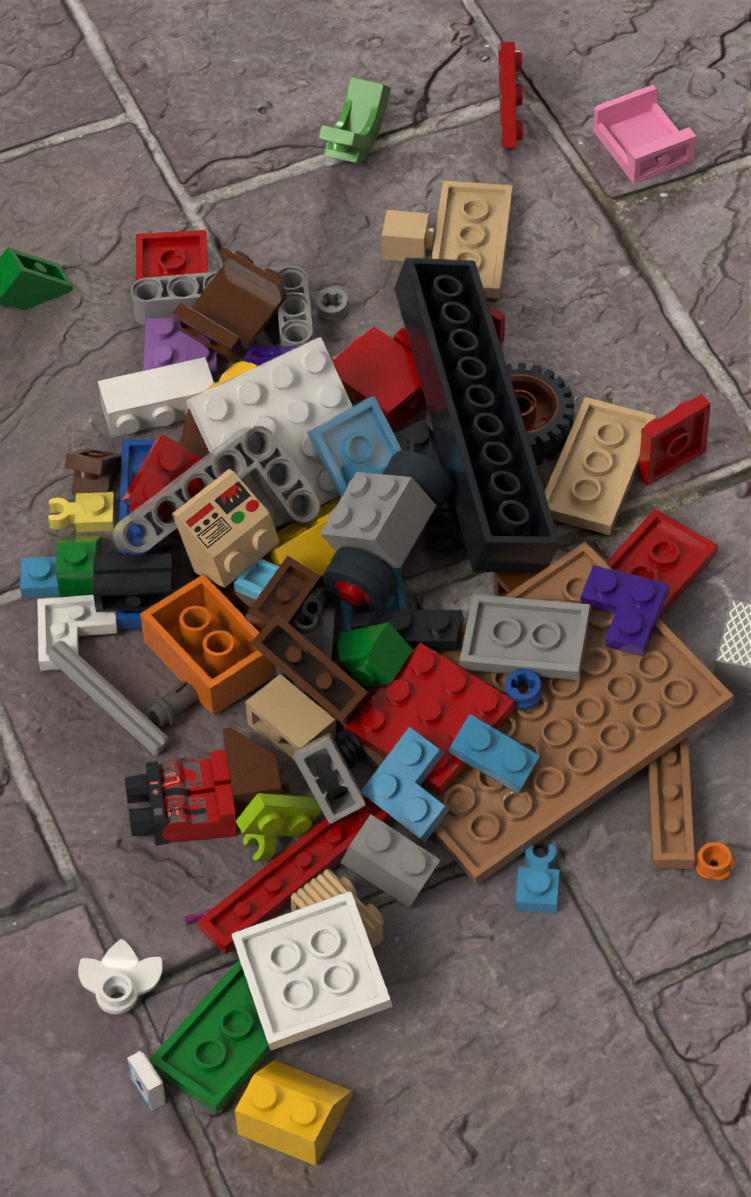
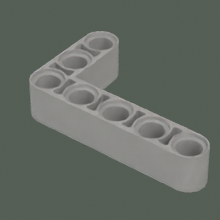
[131,266,313,346]
[113,426,320,553]

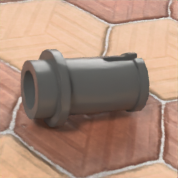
[147,681,198,728]

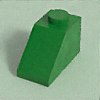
[0,247,74,310]
[56,535,102,597]
[335,622,413,689]

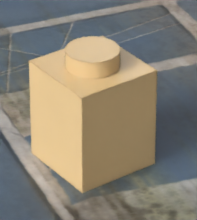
[382,210,435,262]

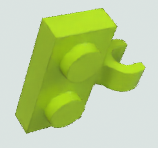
[235,793,322,862]

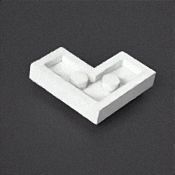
[37,595,117,671]

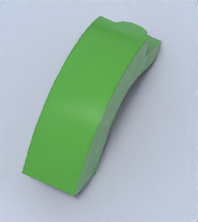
[318,77,391,163]

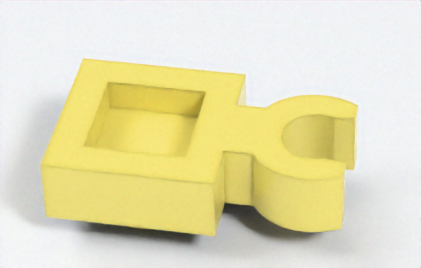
[48,492,115,532]

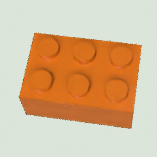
[140,574,276,716]

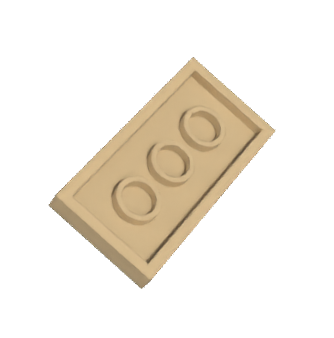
[432,181,513,299]
[545,397,656,535]

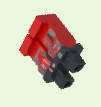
[125,749,236,846]

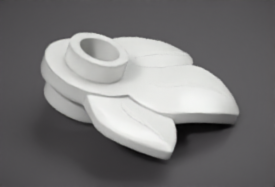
[78,939,163,1014]

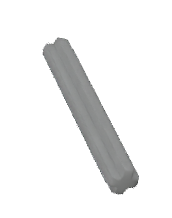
[48,641,169,755]

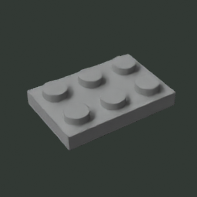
[460,594,591,680]

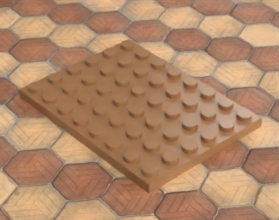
[336,542,734,885]

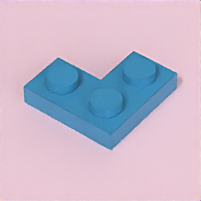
[360,727,450,842]

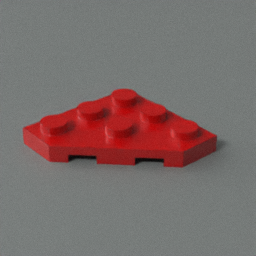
[498,42,523,148]

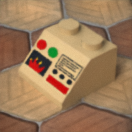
[172,469,280,588]

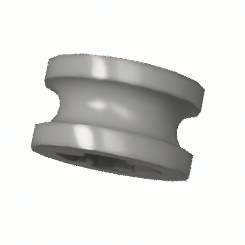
[316,287,349,322]

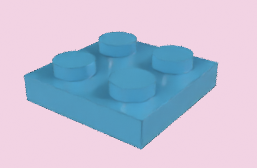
[307,396,402,498]

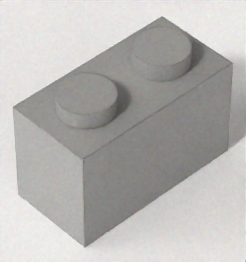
[341,815,440,908]

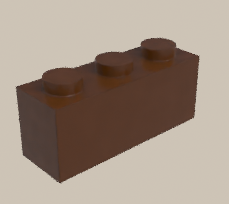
[250,613,371,725]

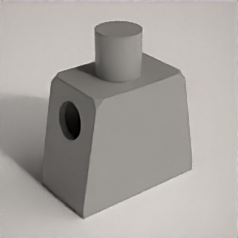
[293,733,366,824]

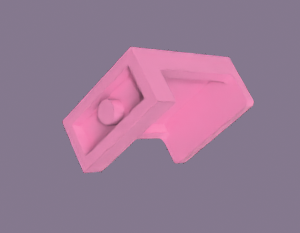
[593,85,696,184]

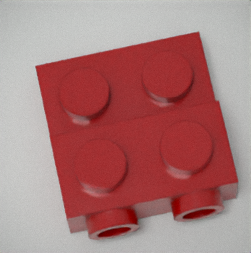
[121,434,202,541]

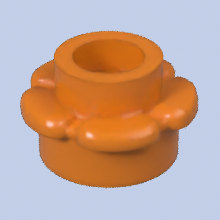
[695,842,735,881]

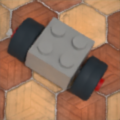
[320,450,454,613]

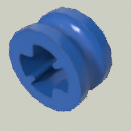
[505,669,542,710]

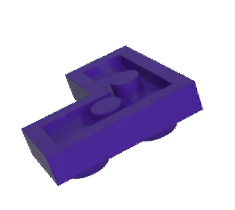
[580,565,669,657]

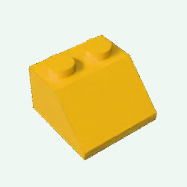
[235,1060,353,1166]

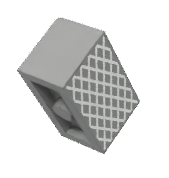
[714,599,751,692]

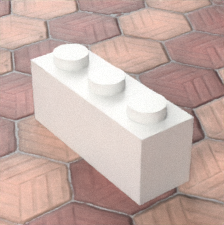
[98,357,214,437]

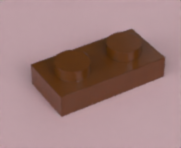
[245,555,320,630]

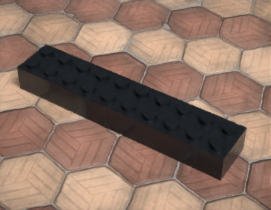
[394,258,560,573]

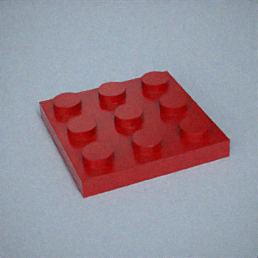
[346,643,516,795]

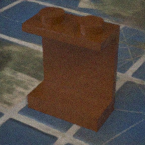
[172,247,287,363]

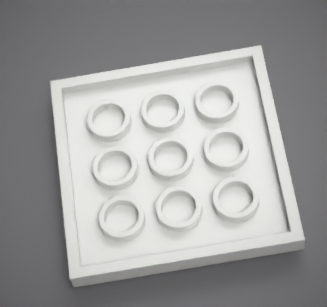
[186,337,353,527]

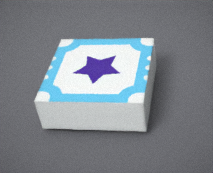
[127,1051,166,1111]

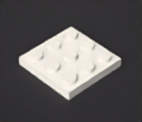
[231,891,393,1051]

